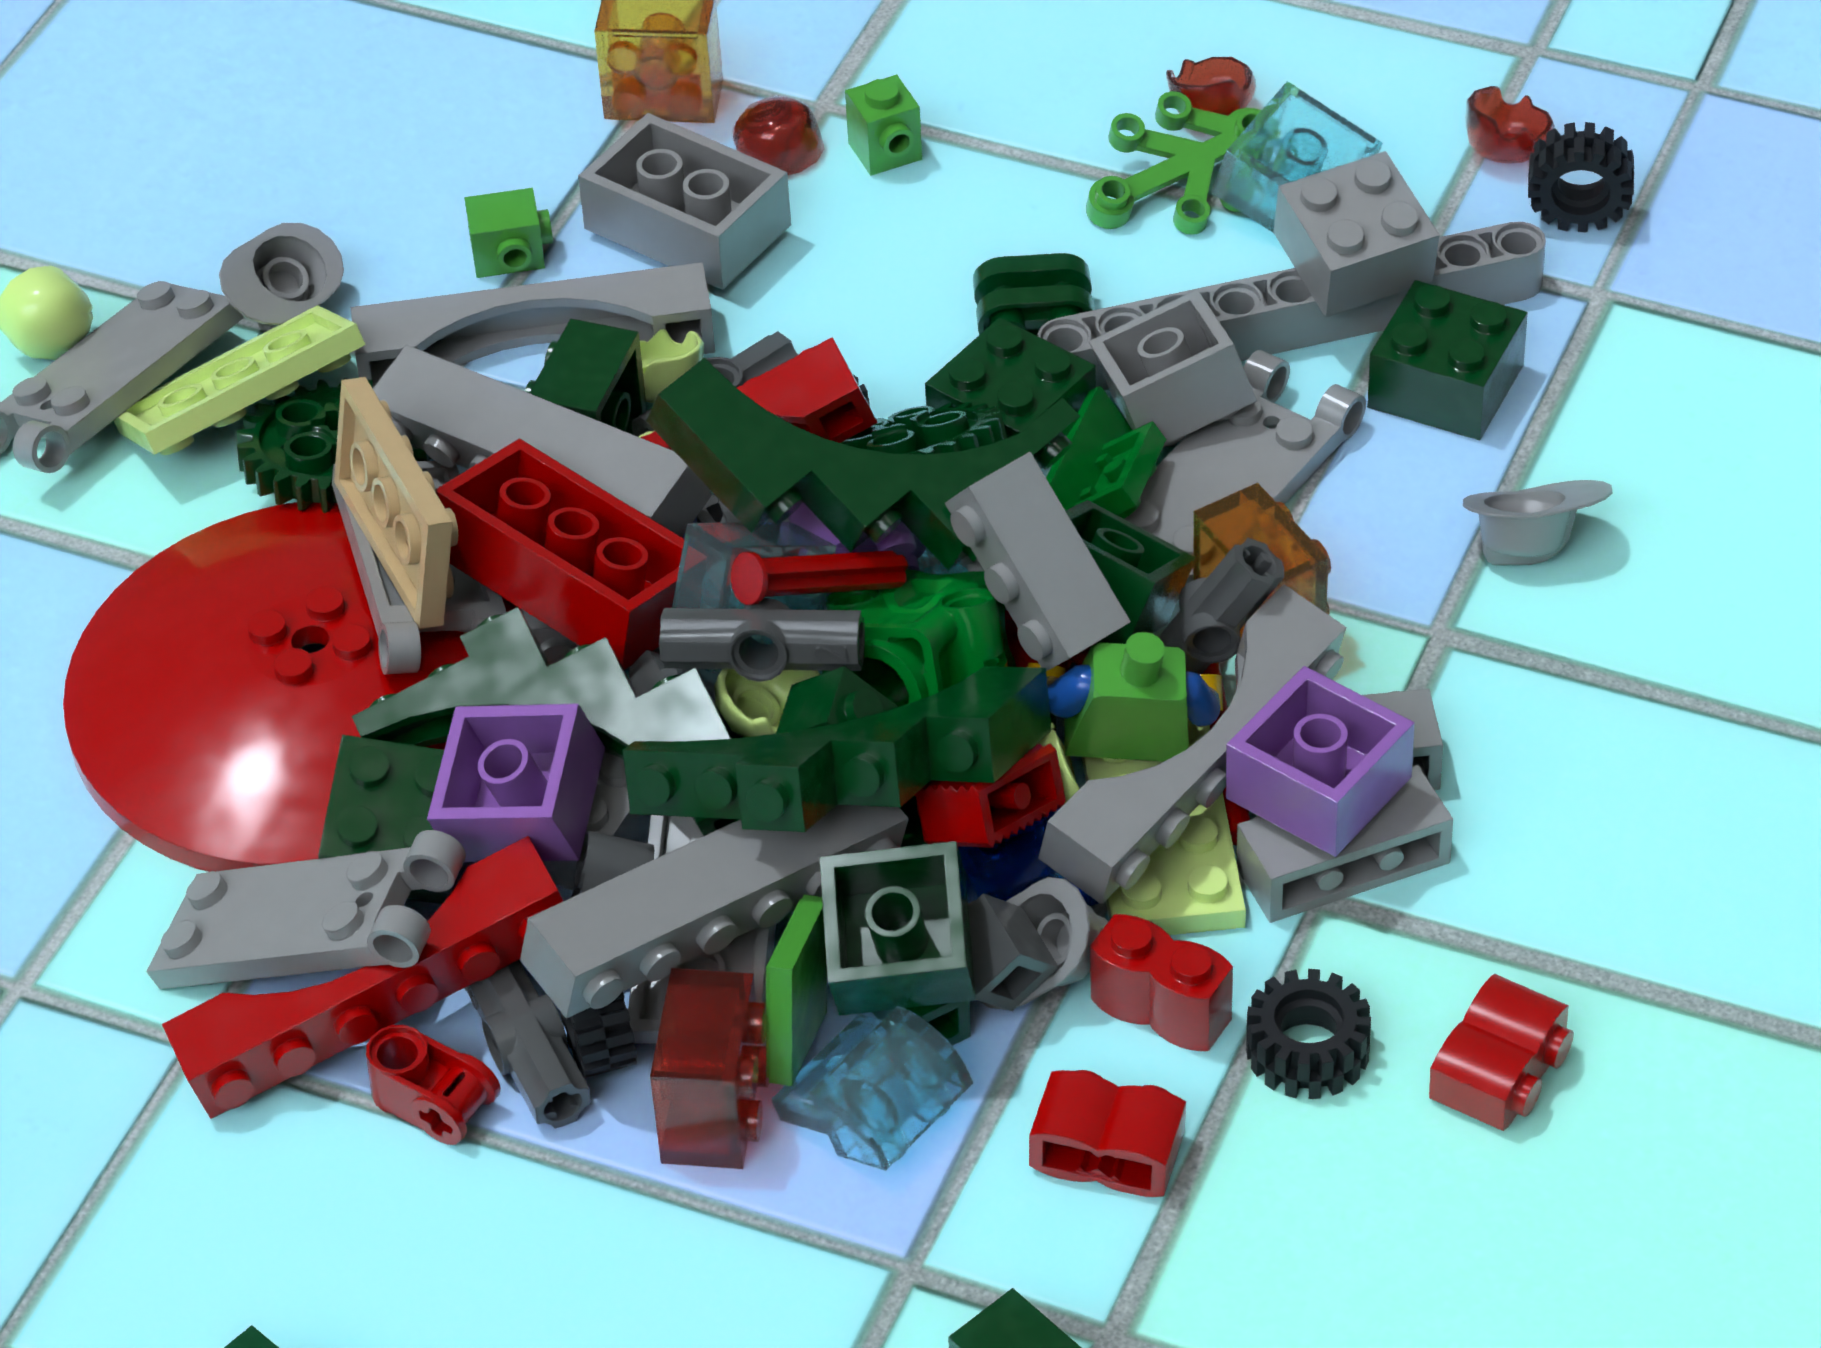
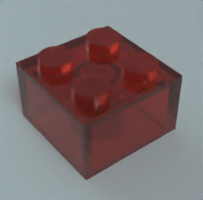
[650,968,769,1169]

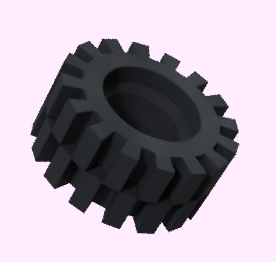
[1528,122,1634,233]
[1246,969,1371,1099]
[561,992,637,1078]

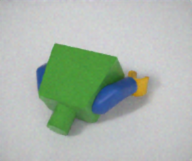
[1027,632,1223,762]

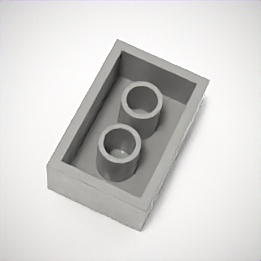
[578,113,791,290]

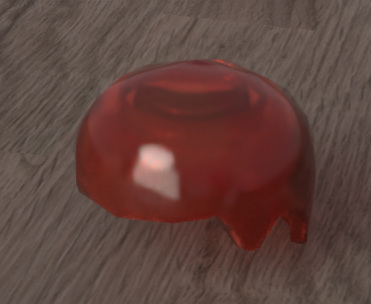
[1166,57,1256,116]
[1465,86,1555,164]
[732,95,825,175]

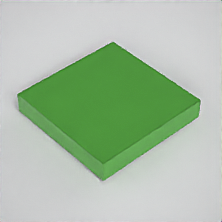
[766,894,827,1086]

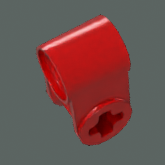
[366,1025,501,1145]

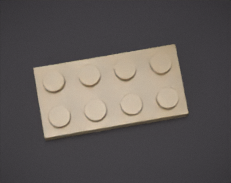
[334,377,458,629]

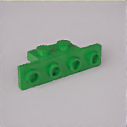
[1046,386,1167,519]

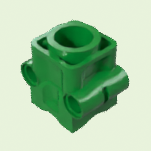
[822,570,1016,707]

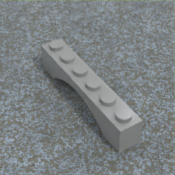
[350,262,715,387]
[1038,584,1347,905]

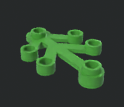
[1086,91,1280,235]

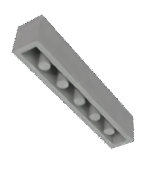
[373,344,712,537]
[520,805,909,1019]

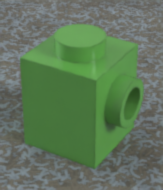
[845,74,922,176]
[464,187,553,278]

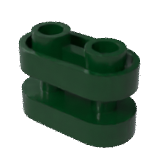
[972,253,1095,336]

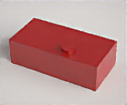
[435,438,713,669]

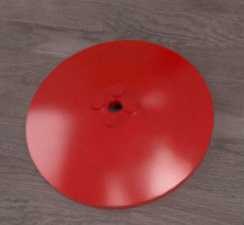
[63,502,520,872]

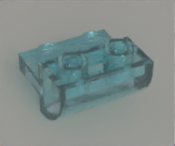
[771,1006,973,1171]

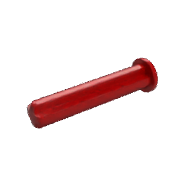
[731,550,909,605]

